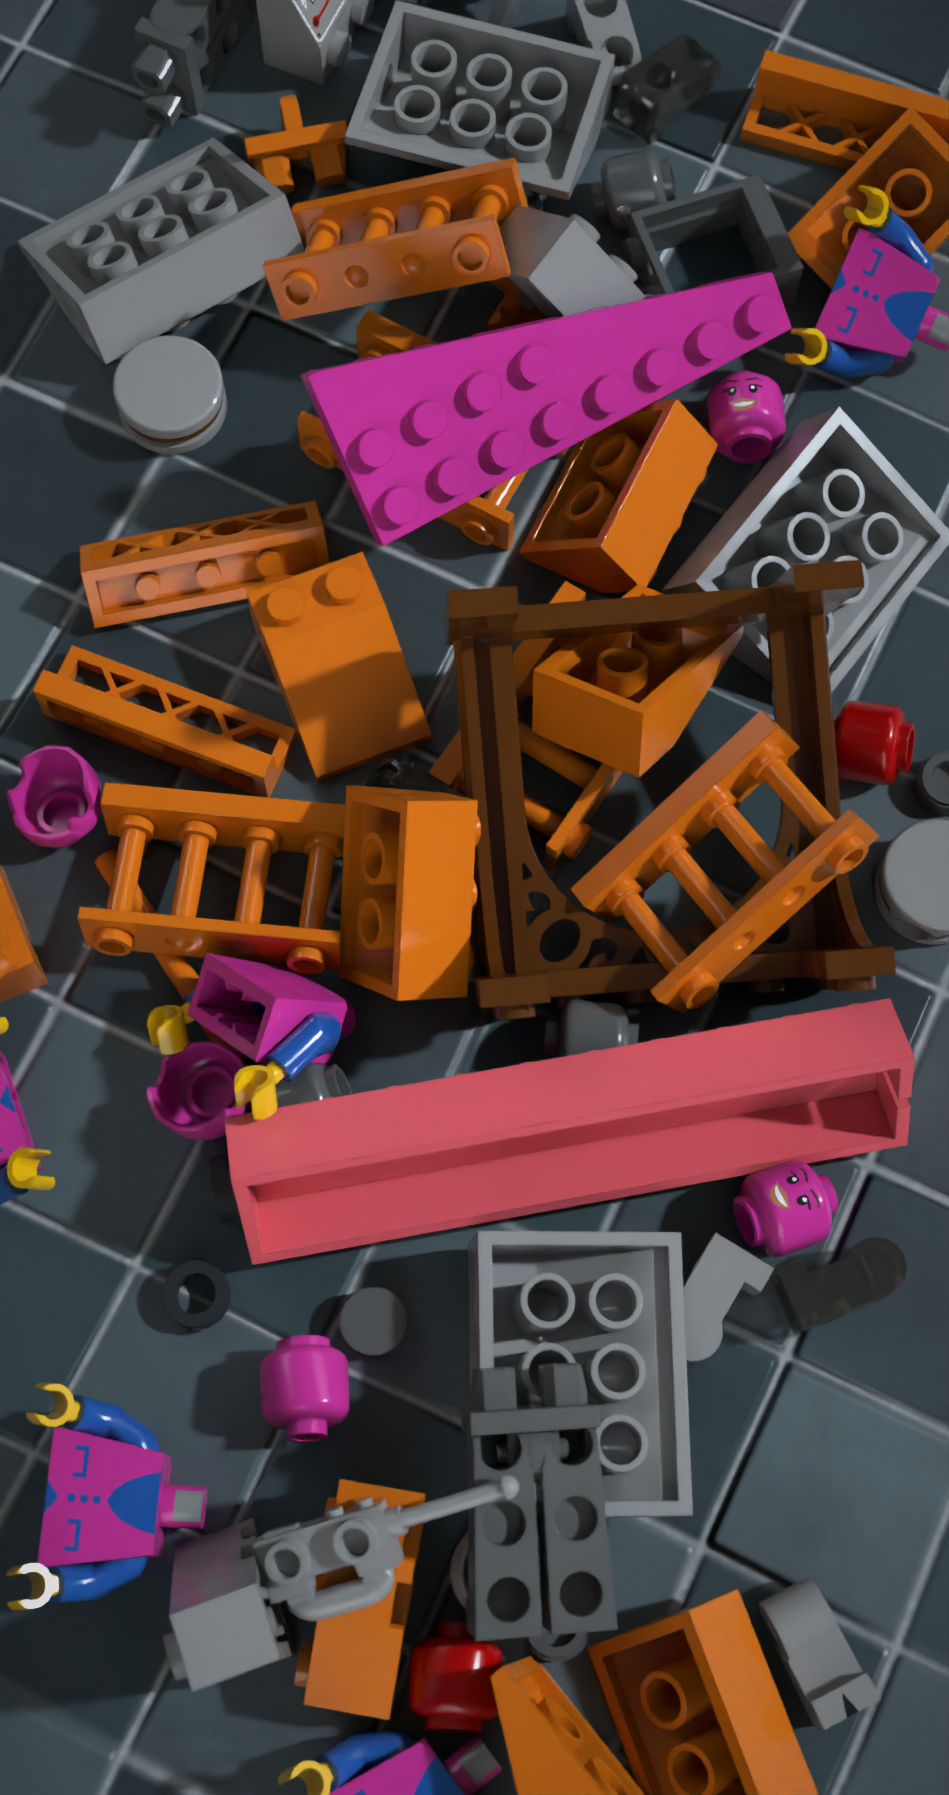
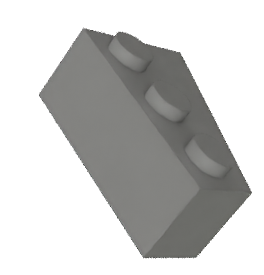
[499,205,652,318]
[163,1517,297,1692]

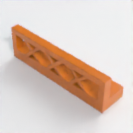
[740,50,949,170]
[80,501,330,628]
[32,645,298,798]

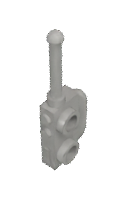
[252,1475,519,1622]

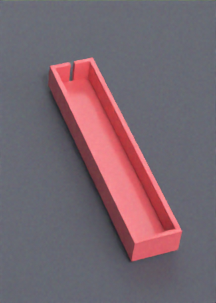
[224,998,915,1265]

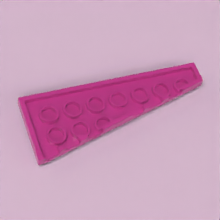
[300,272,792,546]

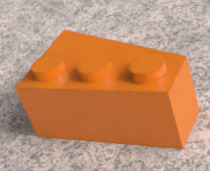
[294,1479,428,1720]

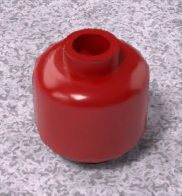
[834,701,915,786]
[408,1623,503,1733]

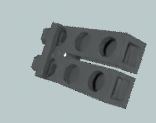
[131,0,257,128]
[461,1363,618,1641]

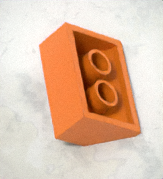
[519,399,718,593]
[338,786,481,1001]
[587,1589,818,1795]

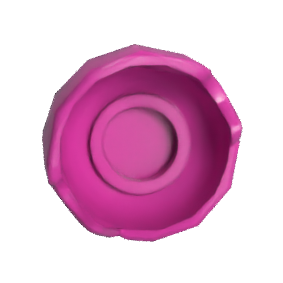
[7,745,102,848]
[146,1042,250,1141]

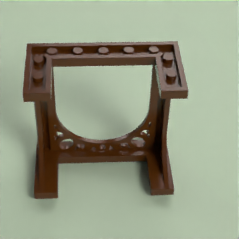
[444,560,896,1020]

